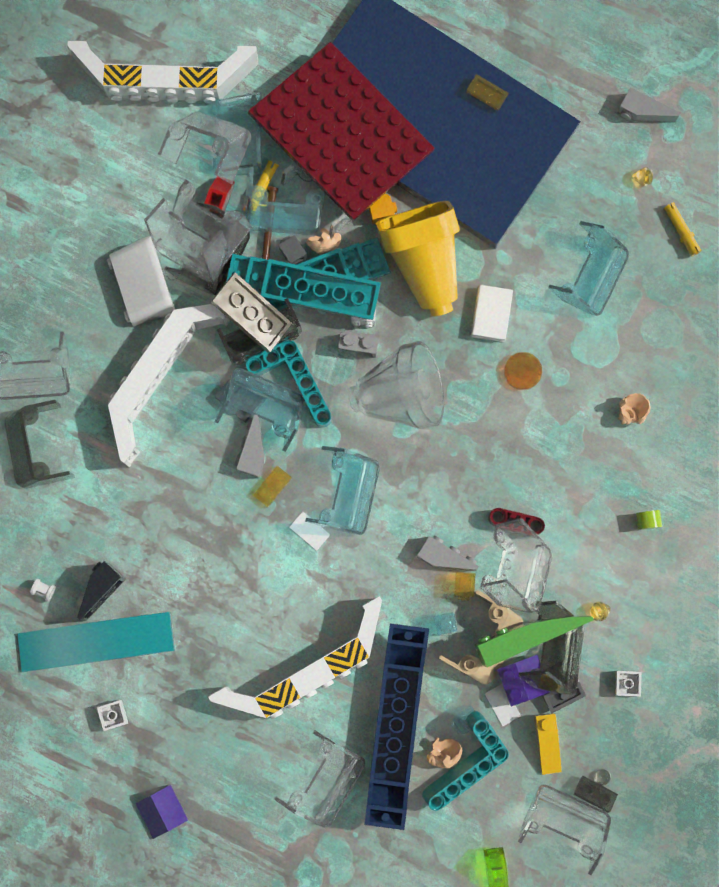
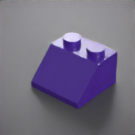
[497,654,551,707]

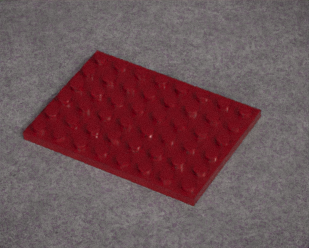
[248,42,435,221]

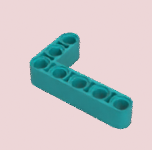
[246,340,332,428]
[422,711,509,811]

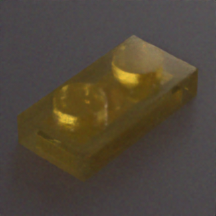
[466,74,509,111]
[253,466,292,507]

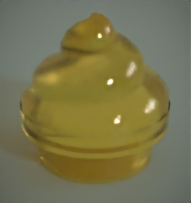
[633,167,653,186]
[590,601,611,621]

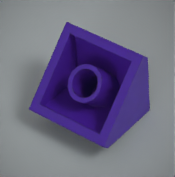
[136,785,188,839]

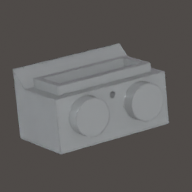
[338,331,379,358]

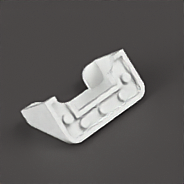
[107,236,176,327]

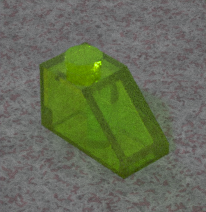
[483,847,509,887]

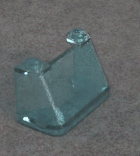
[212,93,263,175]

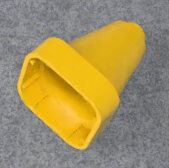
[376,201,460,316]

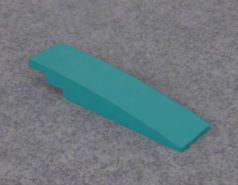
[267,237,391,313]
[226,254,381,320]
[18,612,175,672]

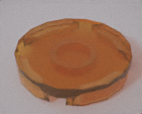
[504,352,542,390]

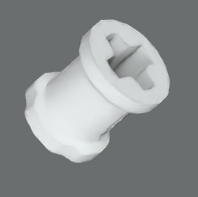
[30,579,56,602]

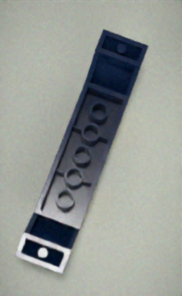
[364,623,429,830]

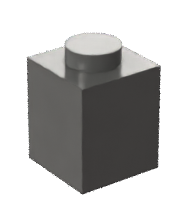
[279,235,307,265]

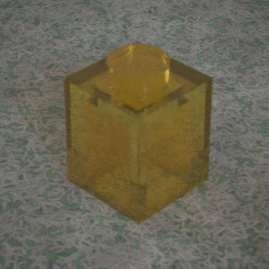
[454,572,476,601]

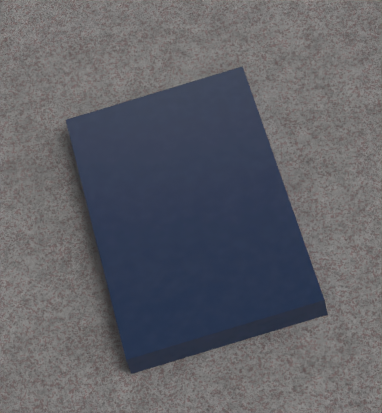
[332,0,581,249]

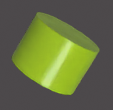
[636,510,662,530]

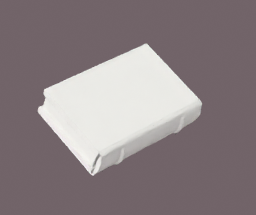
[470,285,513,342]

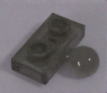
[573,769,618,813]

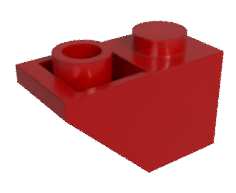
[203,176,235,217]

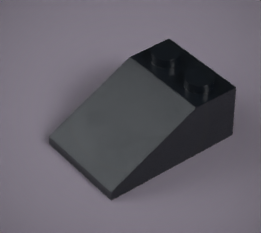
[77,561,126,621]

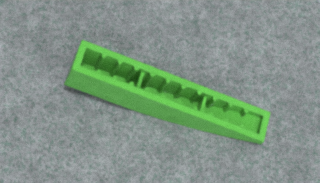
[474,616,594,668]

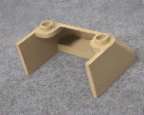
[438,590,523,684]

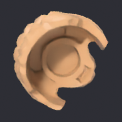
[306,228,342,255]
[618,393,651,425]
[427,737,463,769]

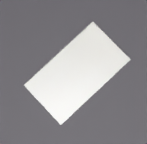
[289,511,330,551]
[485,684,521,726]

